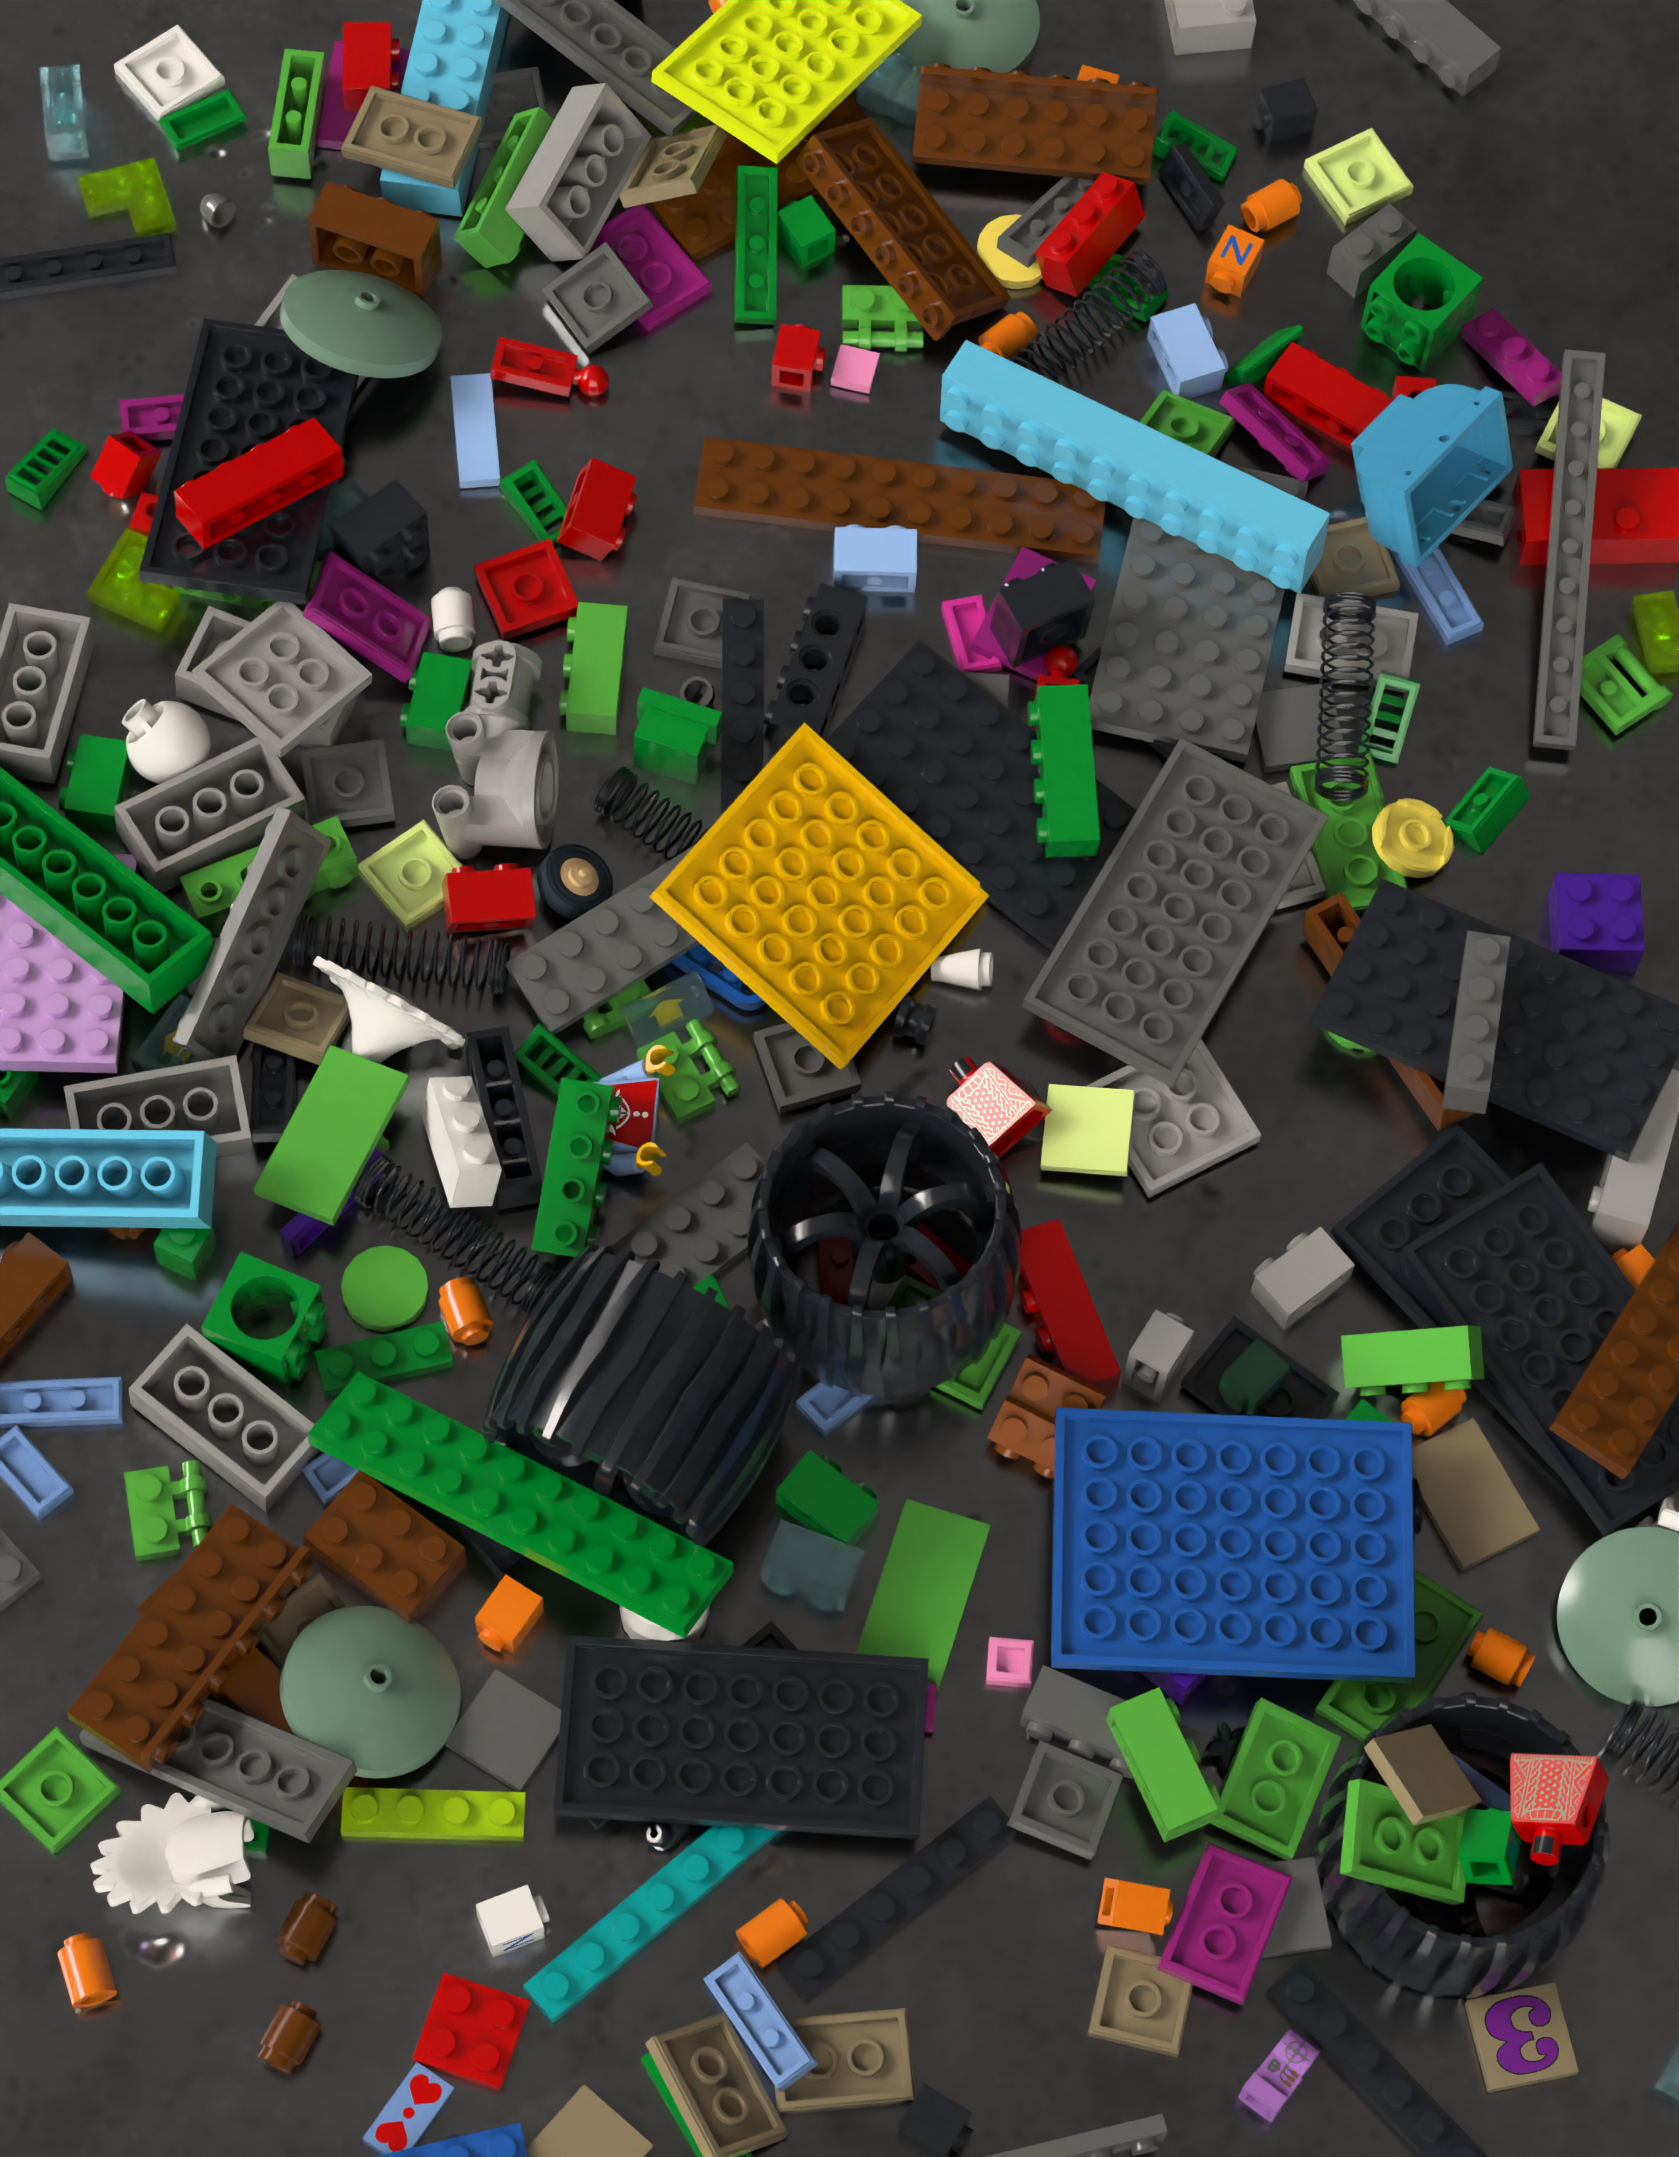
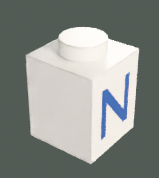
[476,1884,550,1958]

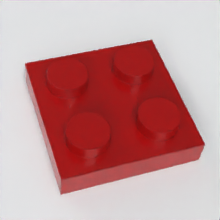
[473,539,579,640]
[412,1972,531,2092]

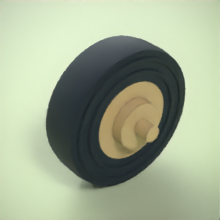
[537,844,613,919]

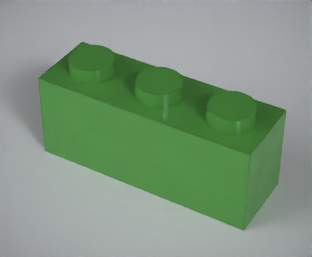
[268,48,327,179]
[559,602,628,735]
[1341,1325,1484,1397]
[1106,1687,1220,1842]

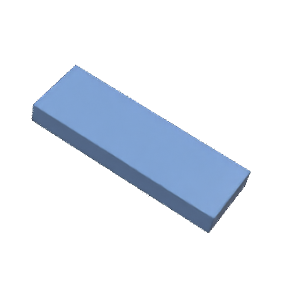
[450,373,500,489]

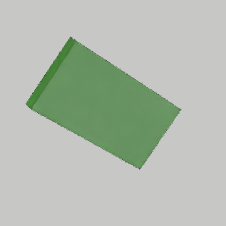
[1289,753,1408,916]
[254,1045,410,1226]
[856,1499,991,1692]
[1315,1569,1485,1741]

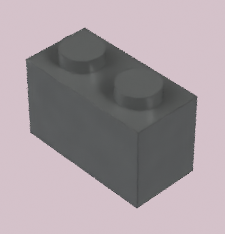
[1327,203,1417,299]

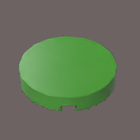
[341,1245,429,1332]

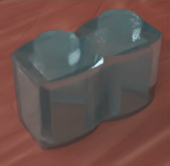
[856,52,921,129]

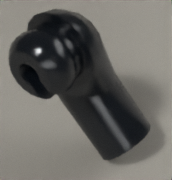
[646,1822,690,1851]

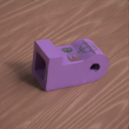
[1238,2028,1321,2123]

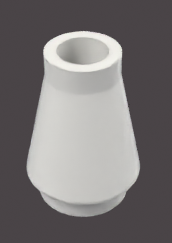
[931,948,994,991]

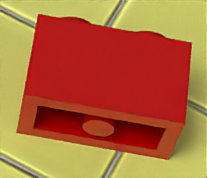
[342,22,400,111]
[556,457,637,561]
[442,863,536,933]

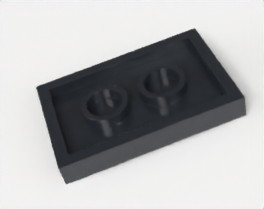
[1180,1316,1340,1419]

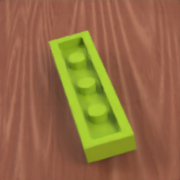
[341,1787,526,1841]

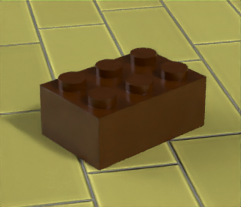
[308,181,442,301]
[303,1471,467,1624]

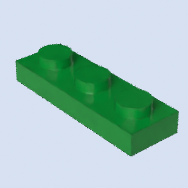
[314,1321,454,1397]

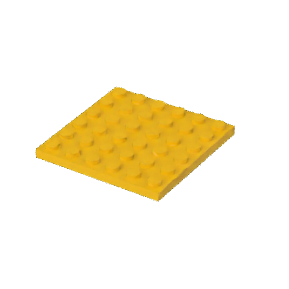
[649,722,989,1070]

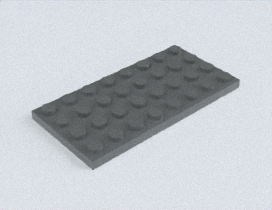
[1089,463,1309,763]
[1022,738,1329,1088]

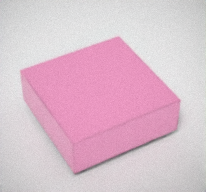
[831,344,880,394]
[986,1637,1034,1688]

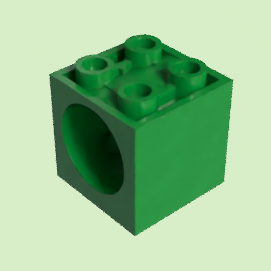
[1360,233,1483,373]
[201,1252,329,1392]

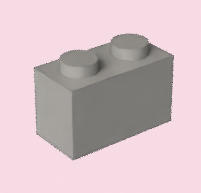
[1250,1226,1355,1330]
[1122,1309,1194,1404]

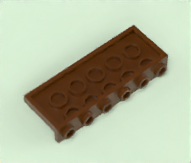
[912,63,1159,185]
[646,94,868,262]
[796,117,1011,341]
[67,1503,314,1773]

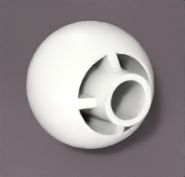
[122,699,211,784]

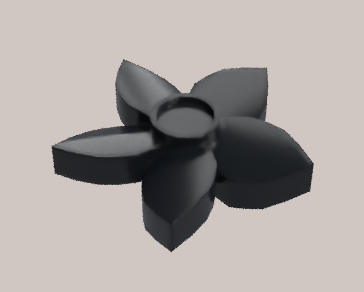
[1205,1720,1246,1775]

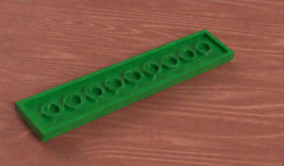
[307,1371,734,1639]

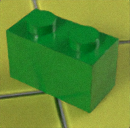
[400,652,474,752]
[59,734,133,834]
[776,1450,880,1556]

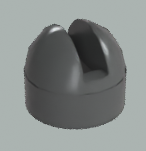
[200,192,236,228]
[680,676,715,708]

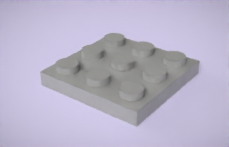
[192,601,372,758]
[1086,1039,1261,1198]

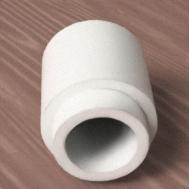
[431,587,476,652]

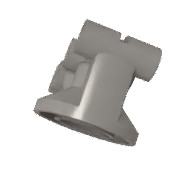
[432,640,560,859]

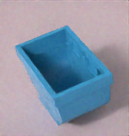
[1351,384,1513,568]

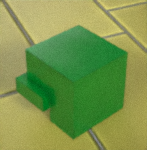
[634,687,722,786]

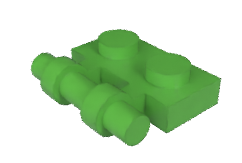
[842,285,923,352]
[637,1018,742,1125]
[124,1460,213,1562]

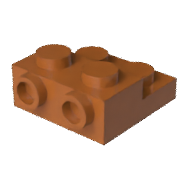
[987,1354,1109,1479]

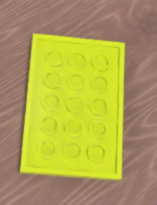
[651,0,923,164]

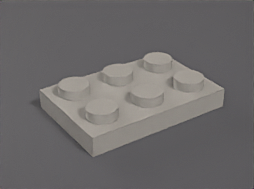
[1284,593,1419,693]

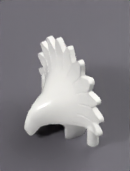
[313,956,466,1064]
[90,1793,254,1914]

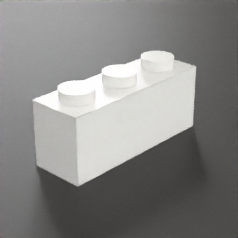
[420,1076,502,1208]

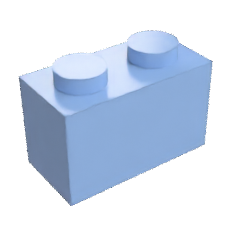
[1147,303,1228,400]
[833,524,917,592]

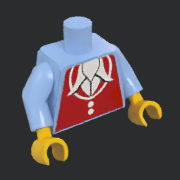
[593,1045,675,1176]

